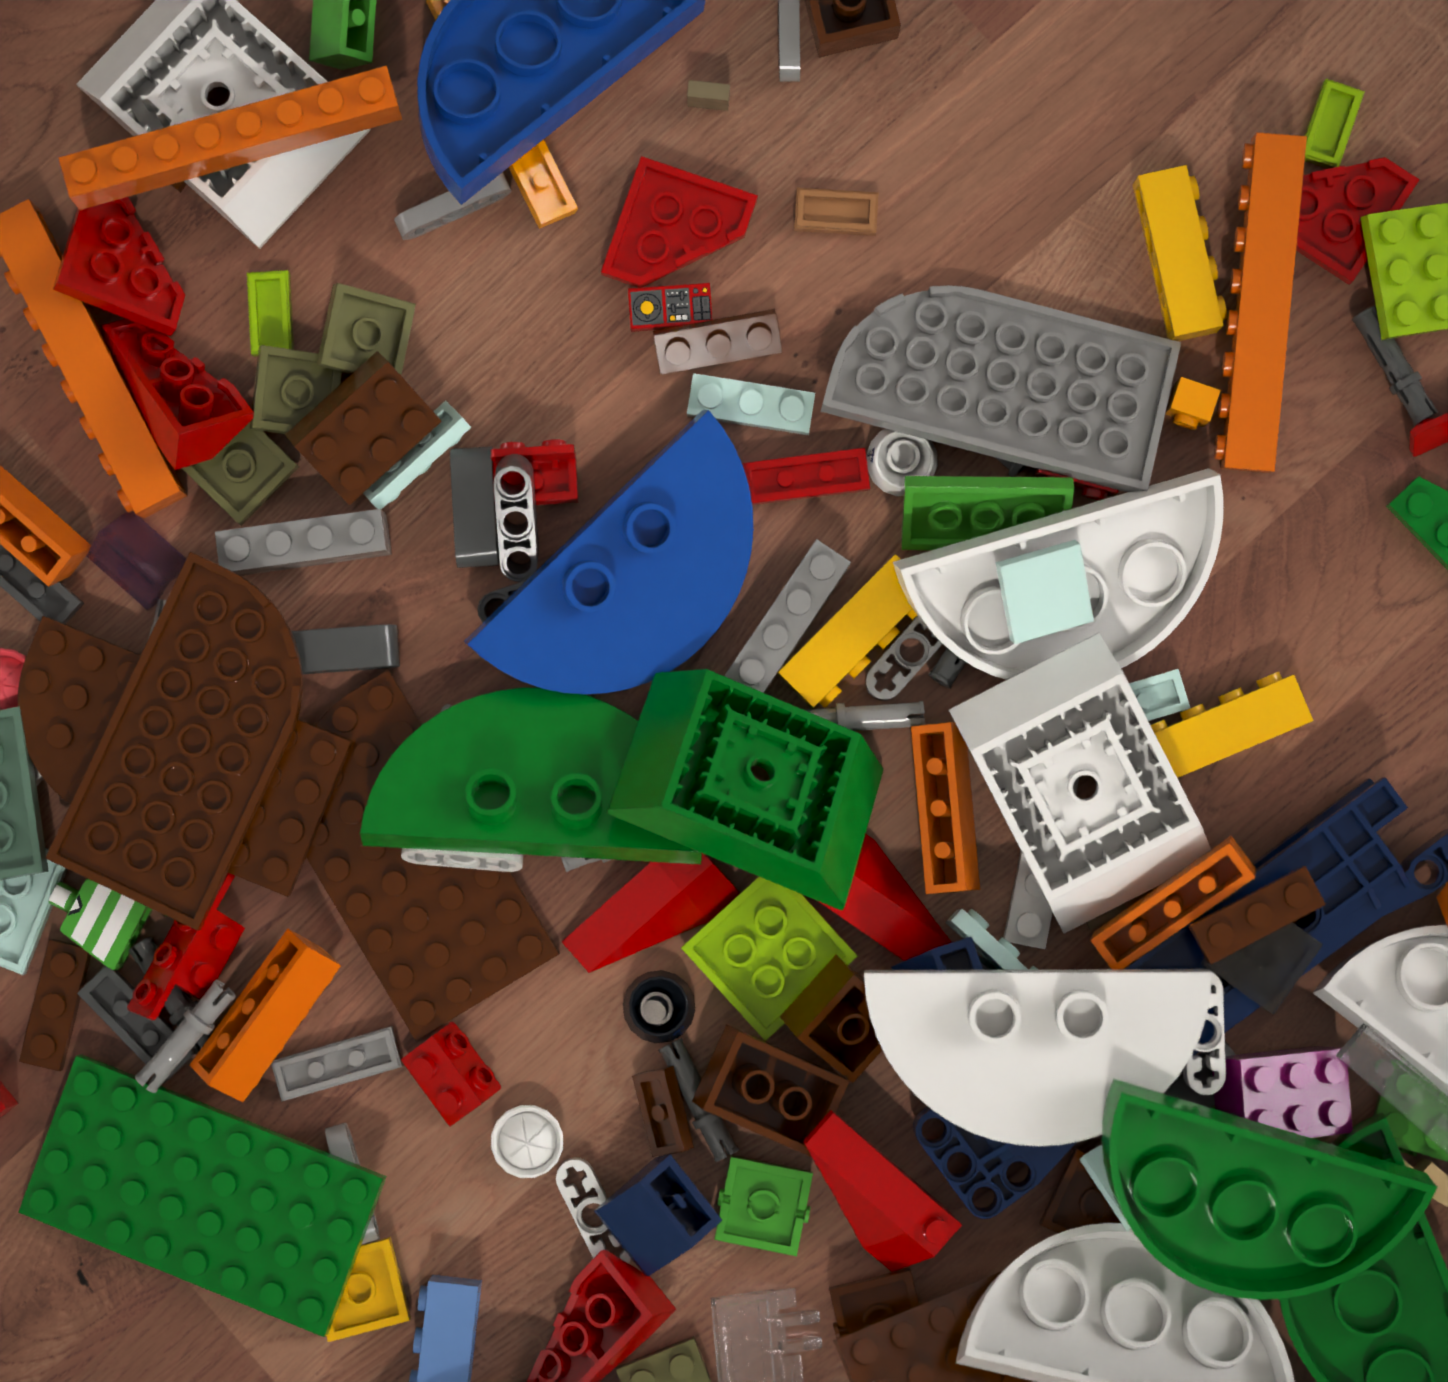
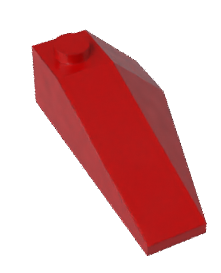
[101,319,254,470]
[818,834,952,961]
[562,853,740,973]
[803,1110,962,1272]
[526,1250,676,1382]

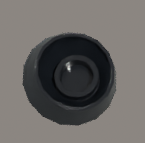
[623,970,695,1043]

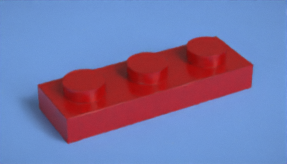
[742,448,870,505]

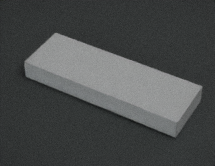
[271,1026,404,1101]

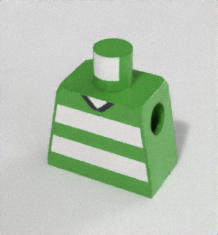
[49,878,153,970]

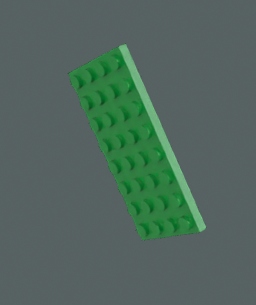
[18,1054,387,1337]

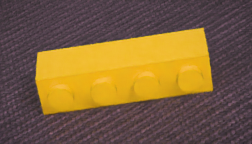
[1132,165,1227,341]
[777,554,917,709]
[1150,671,1314,778]

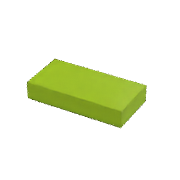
[1305,78,1365,169]
[247,270,294,357]

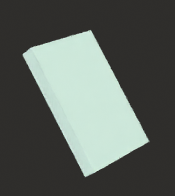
[0,848,68,975]

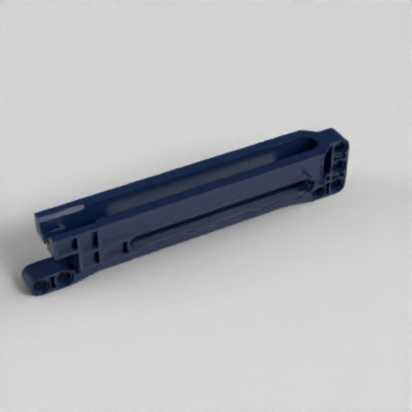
[913,777,1448,1219]

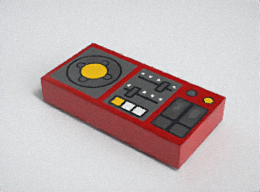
[628,283,713,332]

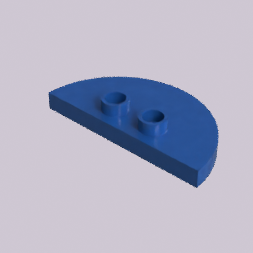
[417,0,705,205]
[464,410,754,694]

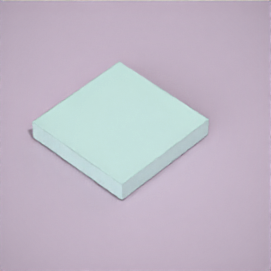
[996,540,1094,644]

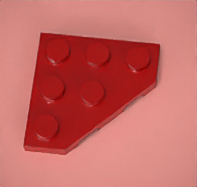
[601,156,758,288]
[1296,157,1420,285]
[53,197,185,336]

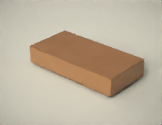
[794,188,879,236]

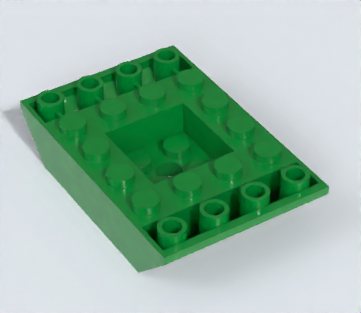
[606,669,884,911]

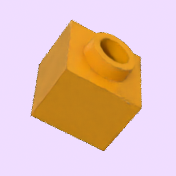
[1165,377,1221,430]

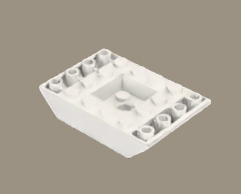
[76,0,371,249]
[948,633,1211,933]

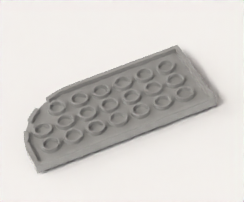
[821,285,1181,492]

